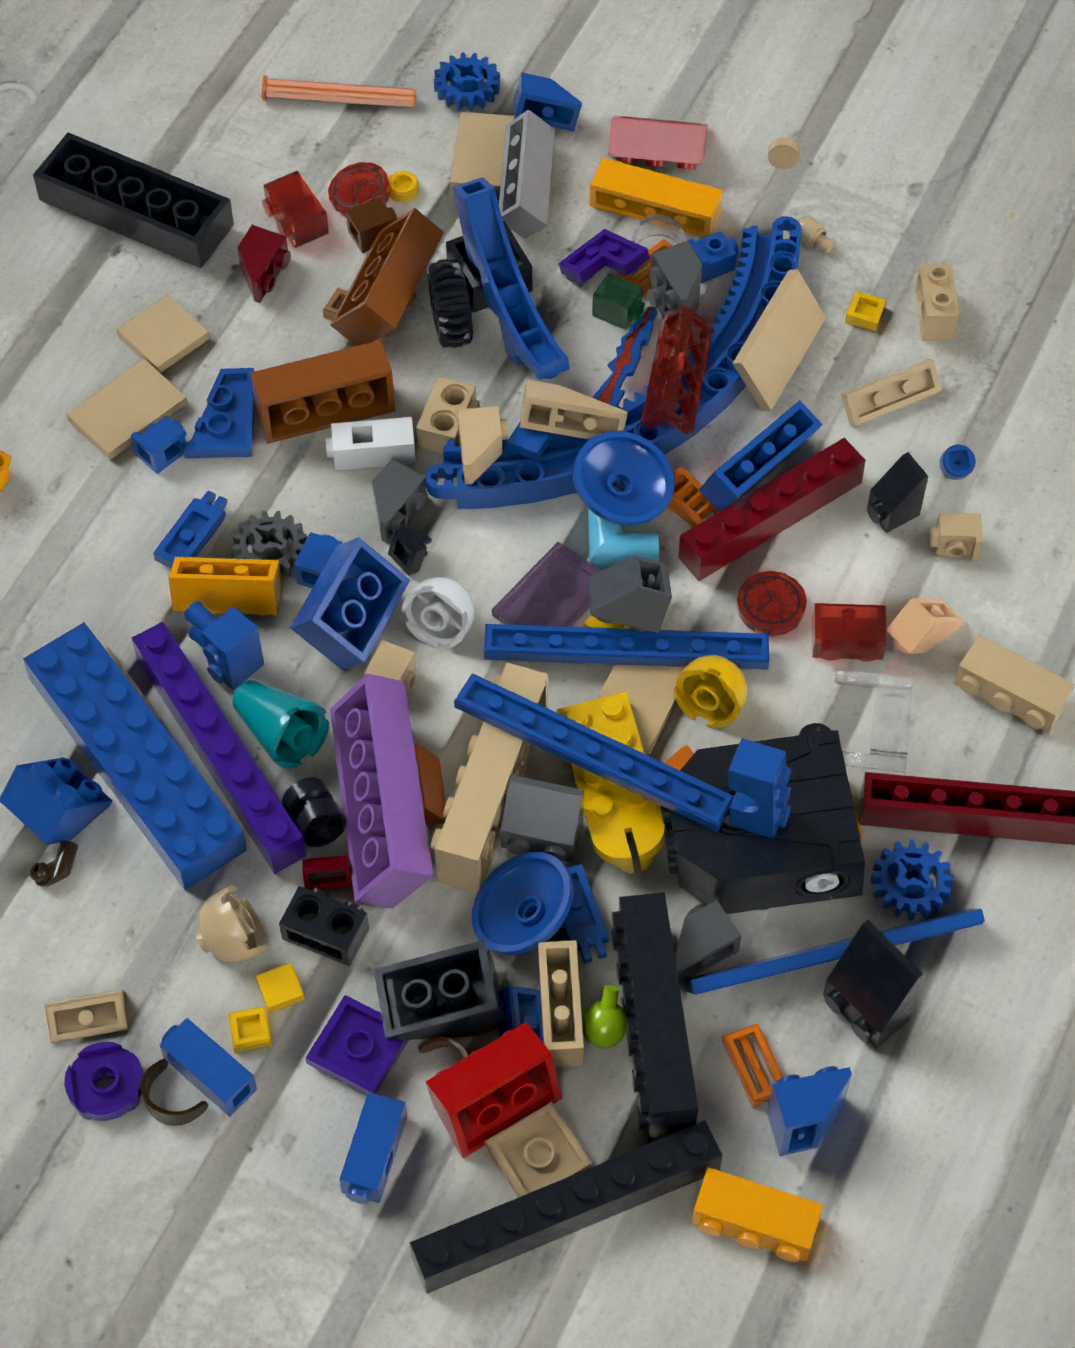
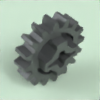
[232,511,307,577]

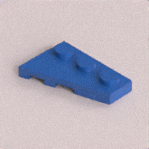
[184,368,255,458]

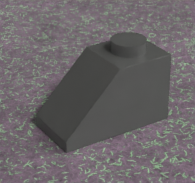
[675,900,741,984]

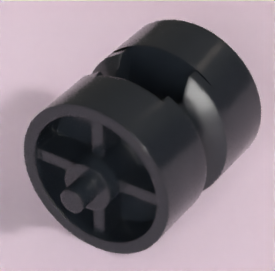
[282,777,346,847]

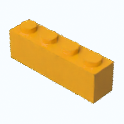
[590,158,723,238]

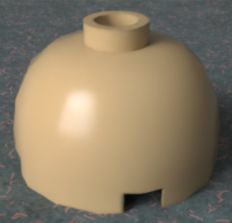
[196,885,267,963]

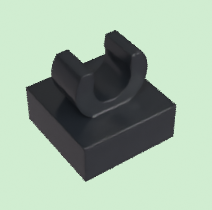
[388,525,432,576]

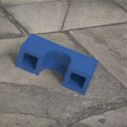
[728,738,791,839]

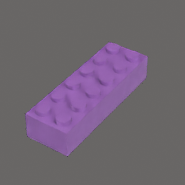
[330,674,433,909]

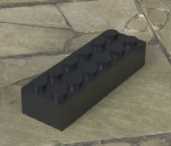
[33,132,234,268]
[611,892,699,1142]

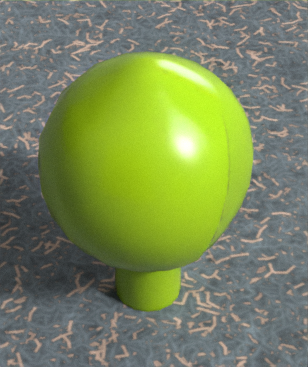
[582,985,627,1049]

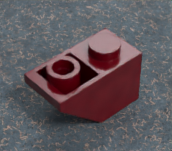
[237,225,291,303]

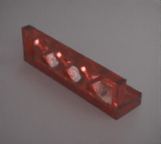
[641,305,713,435]

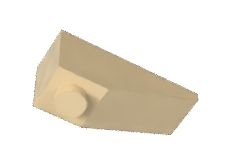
[520,379,627,440]

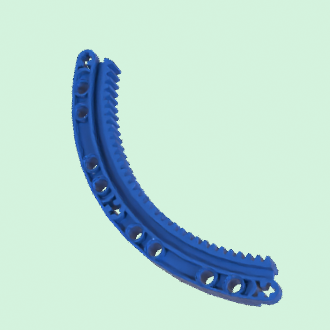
[425,216,801,509]

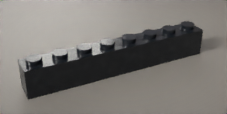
[410,1120,723,1294]

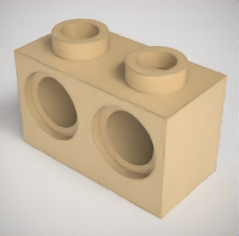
[915,264,960,341]
[416,377,480,454]

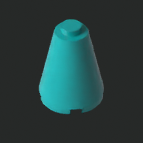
[232,680,329,769]

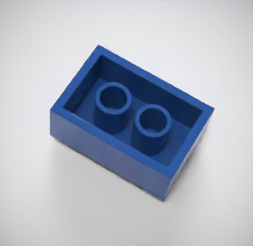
[290,537,410,670]

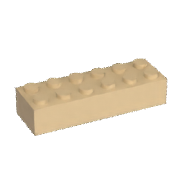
[431,662,548,893]

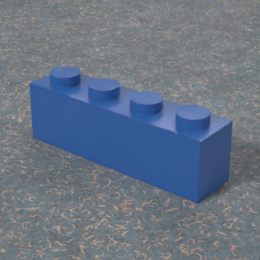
[699,400,823,512]

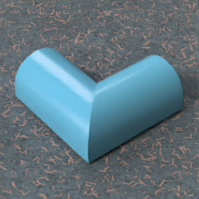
[588,508,659,569]

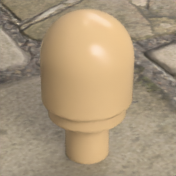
[798,216,835,253]

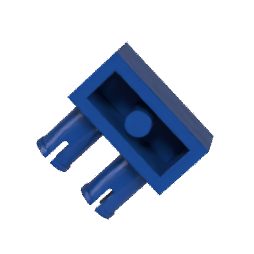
[184,601,265,691]

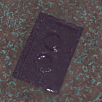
[492,542,601,627]

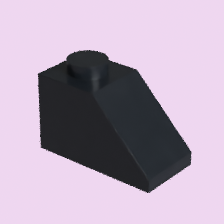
[867,452,929,533]

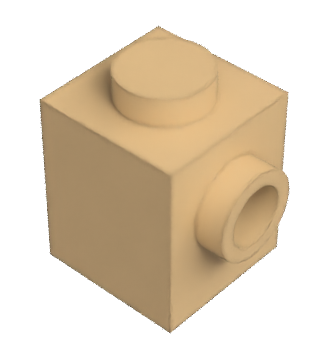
[364,640,416,693]

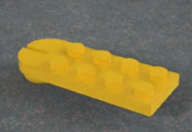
[557,692,666,873]

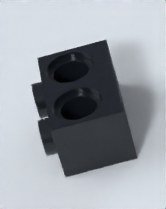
[279,886,369,966]

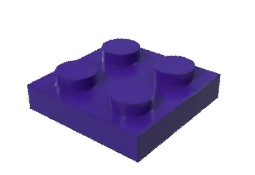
[305,995,409,1095]

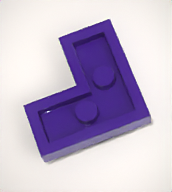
[558,229,650,284]

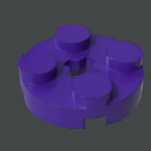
[64,1042,144,1121]

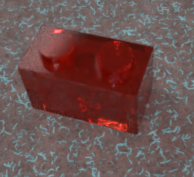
[262,171,329,248]
[812,603,887,662]

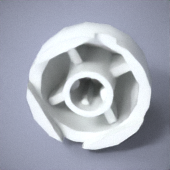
[402,576,474,648]

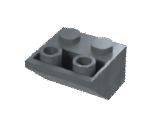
[647,241,702,342]
[588,555,672,633]

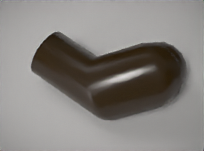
[30,840,78,887]

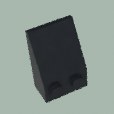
[823,920,924,1049]
[373,940,508,1041]

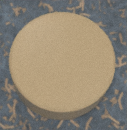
[768,138,800,169]

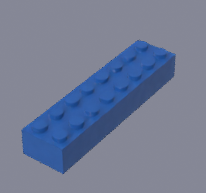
[23,622,247,890]

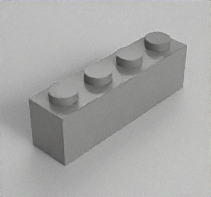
[499,110,555,239]

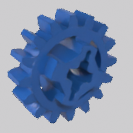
[434,52,500,112]
[870,839,954,920]

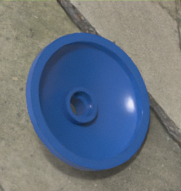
[573,431,674,526]
[472,852,574,955]

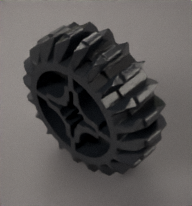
[427,259,473,348]

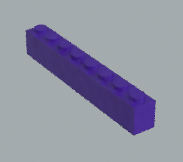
[131,622,307,874]

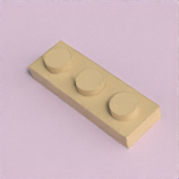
[841,359,942,426]

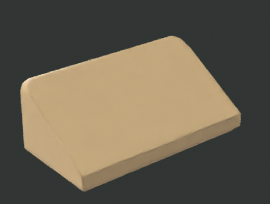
[44,989,128,1043]

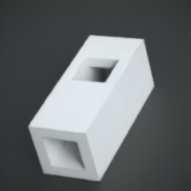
[325,417,416,471]

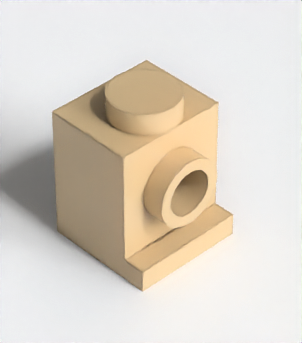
[929,513,983,562]

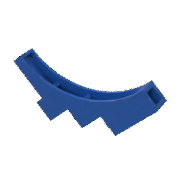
[453,177,570,380]

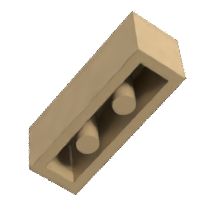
[954,635,1075,733]
[538,940,584,1067]

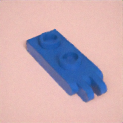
[153,491,227,568]
[562,864,609,964]

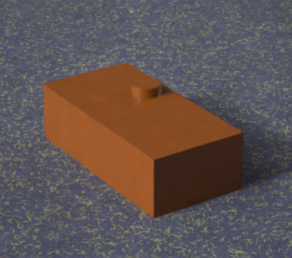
[330,208,444,346]
[250,340,396,444]

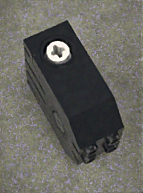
[661,730,865,914]

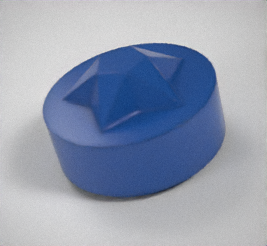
[939,444,976,480]

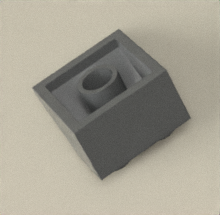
[501,775,584,863]

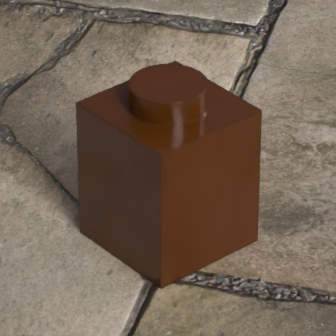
[346,197,397,253]

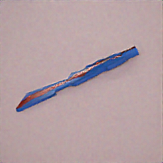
[592,306,658,407]

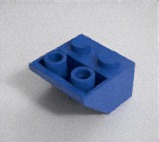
[0,757,113,845]
[767,1066,852,1156]

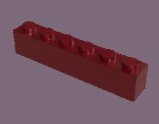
[678,437,866,581]
[859,772,1075,845]

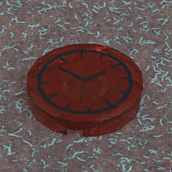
[328,162,392,218]
[736,571,807,636]

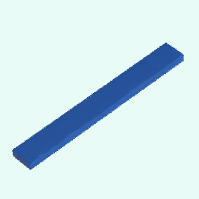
[484,624,769,670]
[454,673,734,832]
[684,908,985,995]

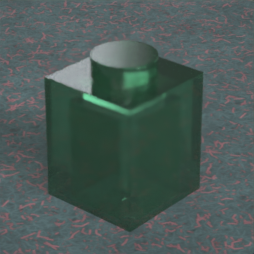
[592,273,645,331]

